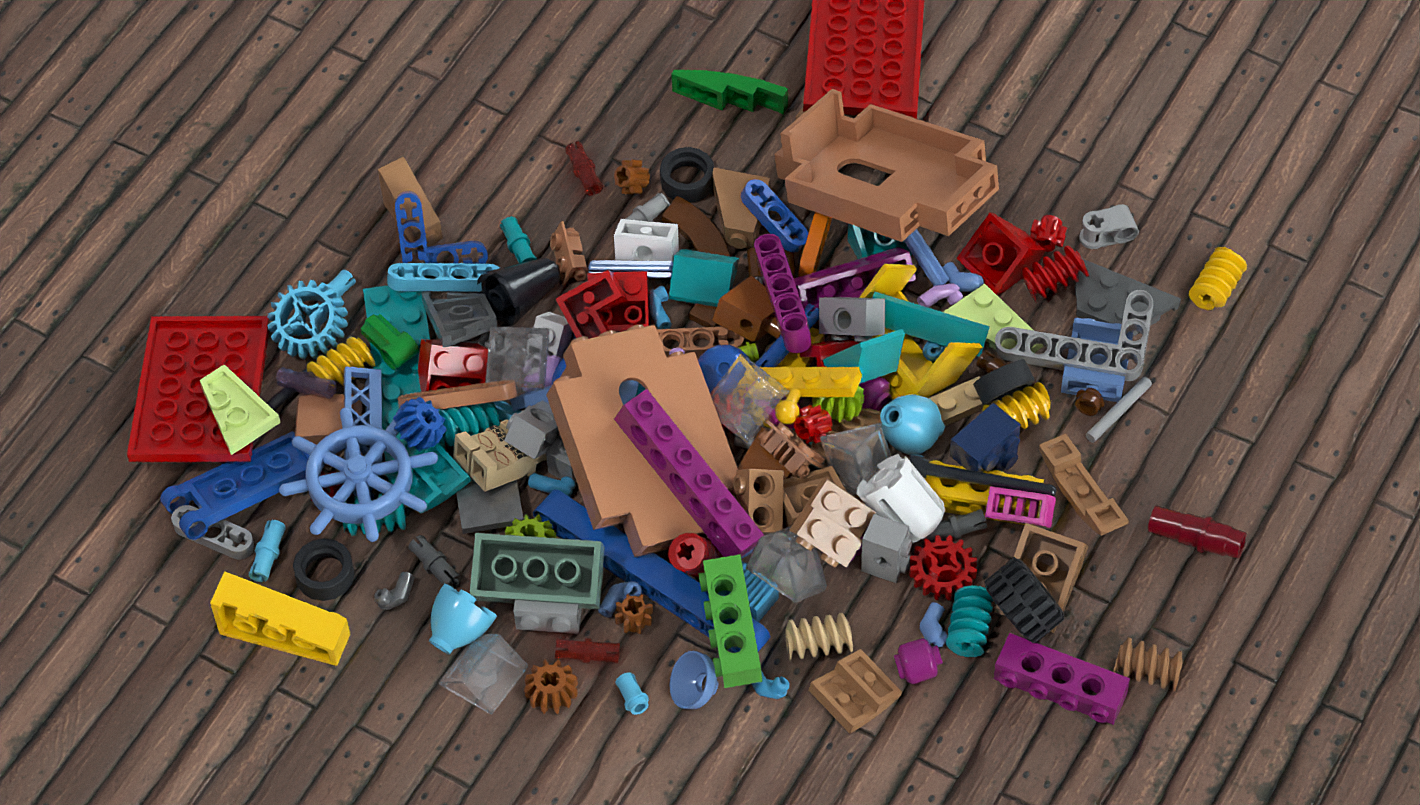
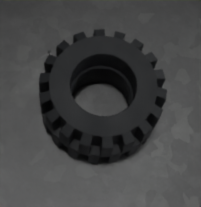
[984,557,1065,643]

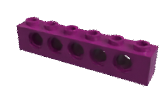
[614,389,764,557]

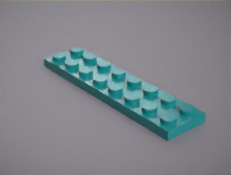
[363,285,446,484]

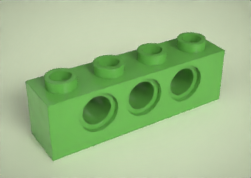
[698,555,763,688]

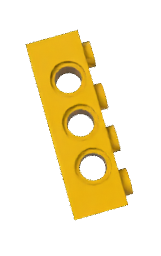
[924,460,1044,525]

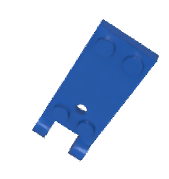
[160,431,310,540]

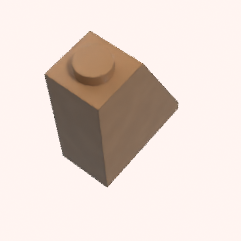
[378,157,443,250]
[712,168,770,249]

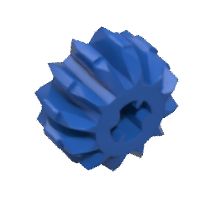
[393,397,447,452]

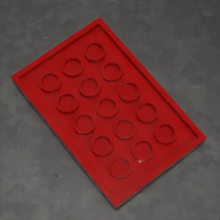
[803,0,924,119]
[127,316,270,462]

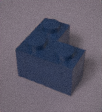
[950,403,1021,473]

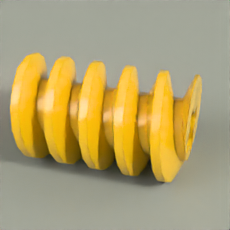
[1189,247,1247,310]
[307,337,375,394]
[982,382,1051,430]

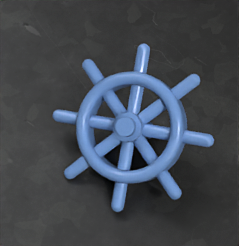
[279,407,438,542]

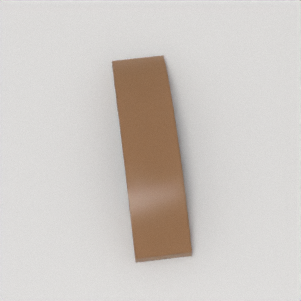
[1039,433,1129,536]

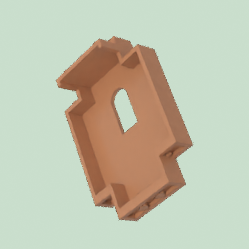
[774,89,999,242]
[546,324,738,557]

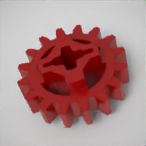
[909,535,977,600]

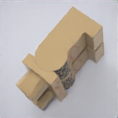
[453,419,547,492]

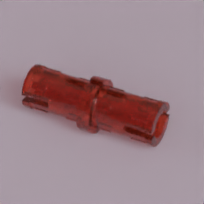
[565,141,603,196]
[555,638,620,664]

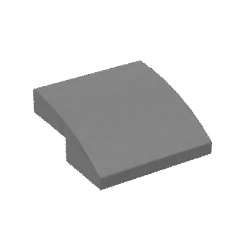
[456,475,523,534]

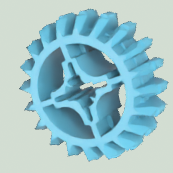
[267,280,348,360]

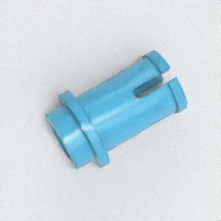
[326,270,356,297]
[615,672,649,715]

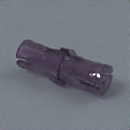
[276,367,336,399]

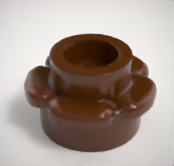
[1075,388,1105,416]

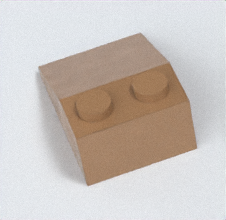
[994,523,1089,633]

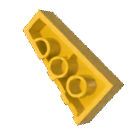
[210,571,350,666]

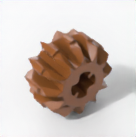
[524,659,578,715]

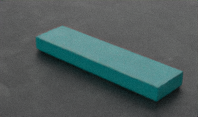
[872,292,990,357]

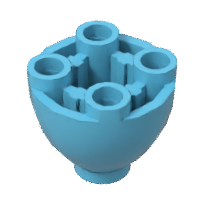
[880,394,945,456]
[429,583,497,655]

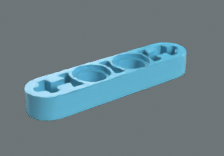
[387,263,500,292]

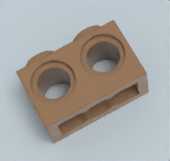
[733,469,784,533]

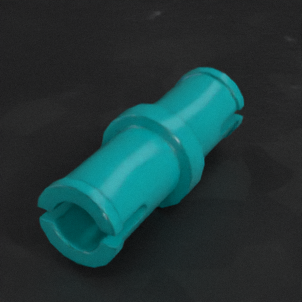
[500,216,537,264]

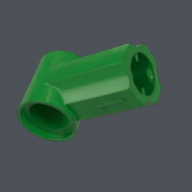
[361,314,420,370]

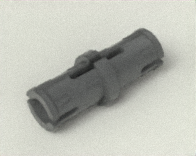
[924,509,987,543]
[408,535,462,588]

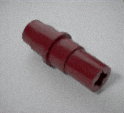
[1148,505,1247,559]

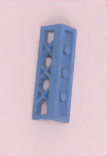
[344,366,382,478]

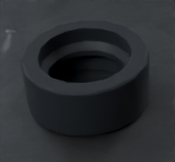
[660,147,714,203]
[973,359,1035,405]
[293,538,355,601]

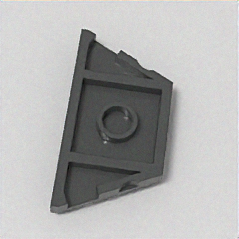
[1075,259,1181,337]
[421,291,497,348]

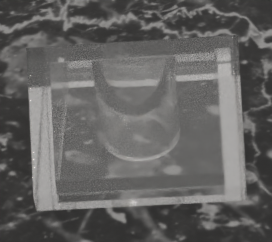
[820,423,891,495]
[439,634,528,715]

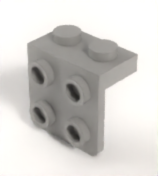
[513,600,582,634]

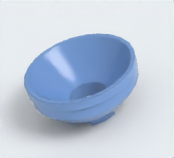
[670,651,719,709]

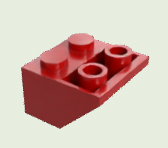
[587,271,649,332]
[418,339,489,392]

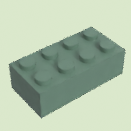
[470,533,605,609]

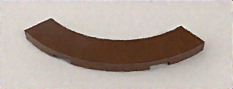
[662,196,730,327]

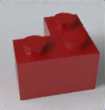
[556,270,627,339]

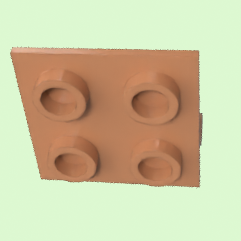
[758,420,826,479]

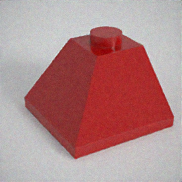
[956,212,1046,295]

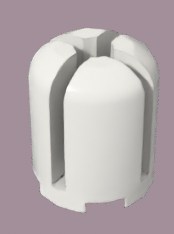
[856,454,945,543]

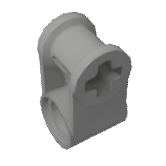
[1079,204,1139,249]

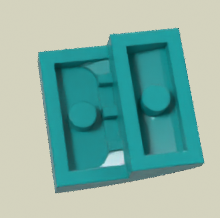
[385,443,472,514]

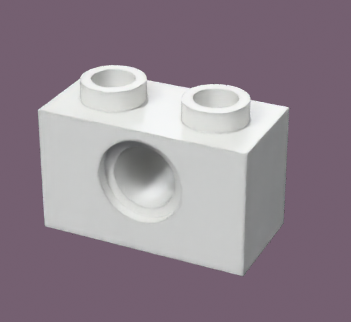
[614,219,679,262]

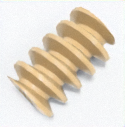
[785,613,853,661]

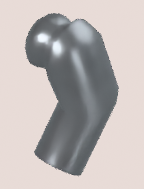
[374,572,415,610]

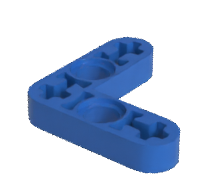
[395,191,488,264]

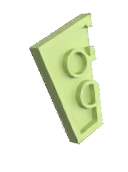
[944,284,1043,353]
[200,365,280,455]

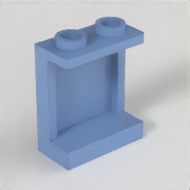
[1061,318,1134,402]

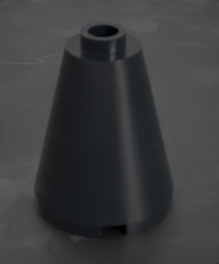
[477,258,560,327]

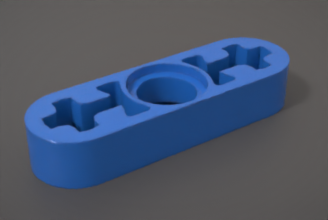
[741,179,809,252]

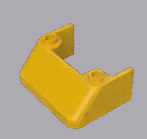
[849,264,983,400]

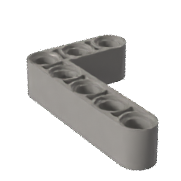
[995,290,1153,381]

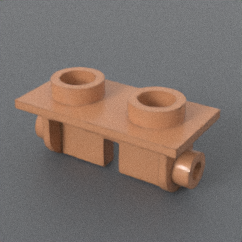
[550,221,588,285]

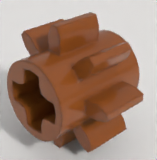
[614,159,650,195]
[615,594,653,634]

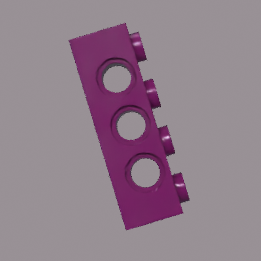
[794,247,916,312]
[994,633,1130,725]

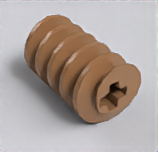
[1113,637,1183,692]

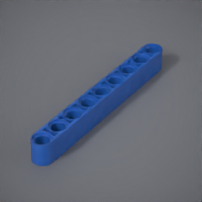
[533,489,771,653]

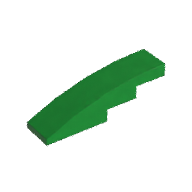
[671,70,788,114]

